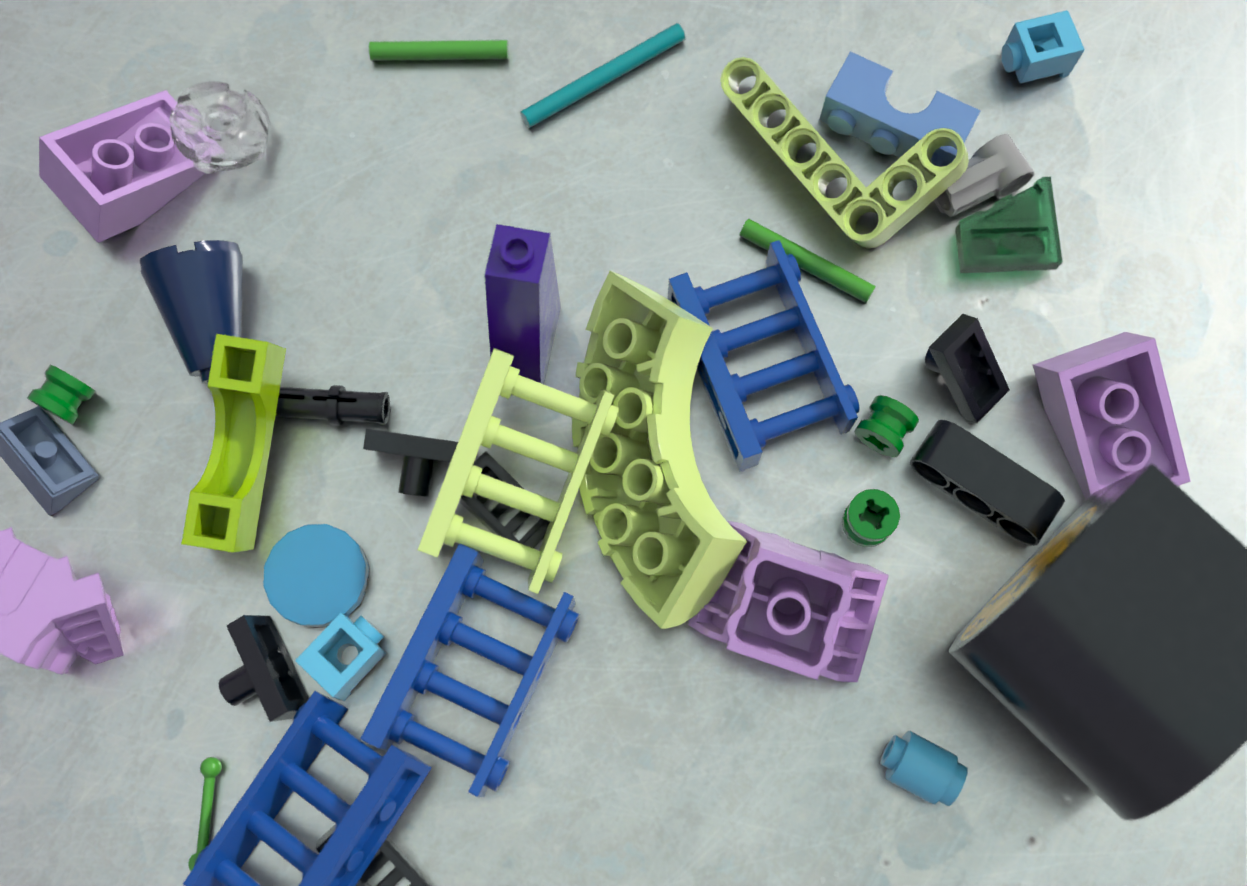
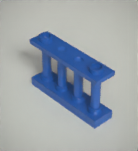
[667,240,860,472]
[360,543,580,797]
[183,691,431,886]

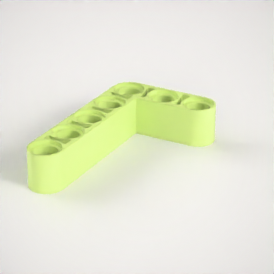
[720,57,969,249]

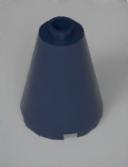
[139,240,243,384]

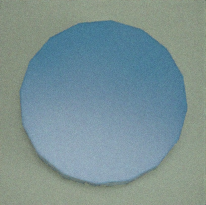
[263,524,369,627]

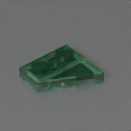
[955,176,1063,273]

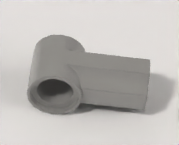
[934,134,1035,217]

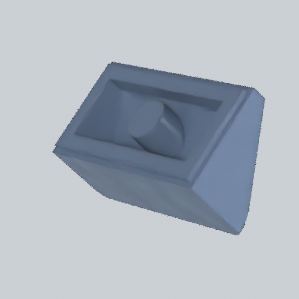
[0,406,99,516]

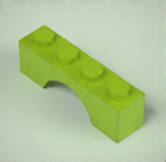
[181,334,286,553]

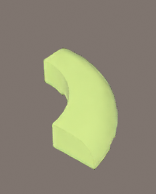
[572,271,747,629]

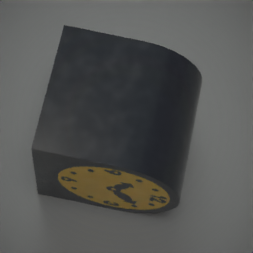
[949,463,1247,821]

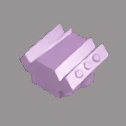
[688,521,889,682]
[0,527,124,675]

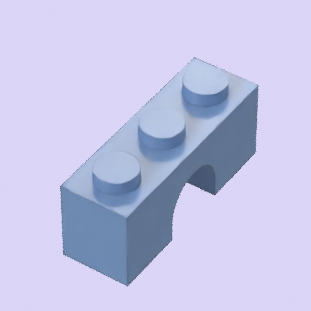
[819,51,981,167]

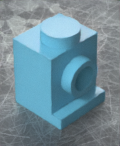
[1001,10,1085,83]
[295,613,386,701]

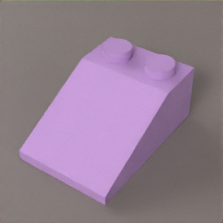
[39,90,224,243]
[1033,332,1191,500]

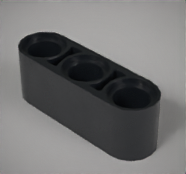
[910,420,1065,546]

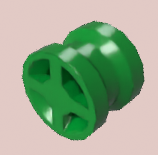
[27,364,96,425]
[854,395,919,457]
[842,489,900,547]

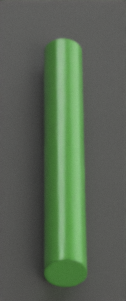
[369,40,509,61]
[739,218,876,303]

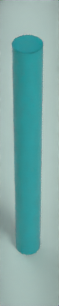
[520,23,686,128]

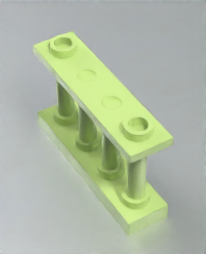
[418,348,619,594]

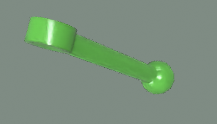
[188,757,222,871]

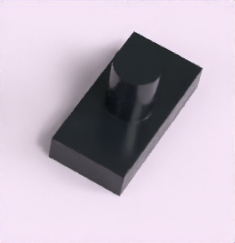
[925,314,1010,423]
[363,429,458,497]
[219,615,309,722]

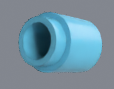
[881,731,968,806]

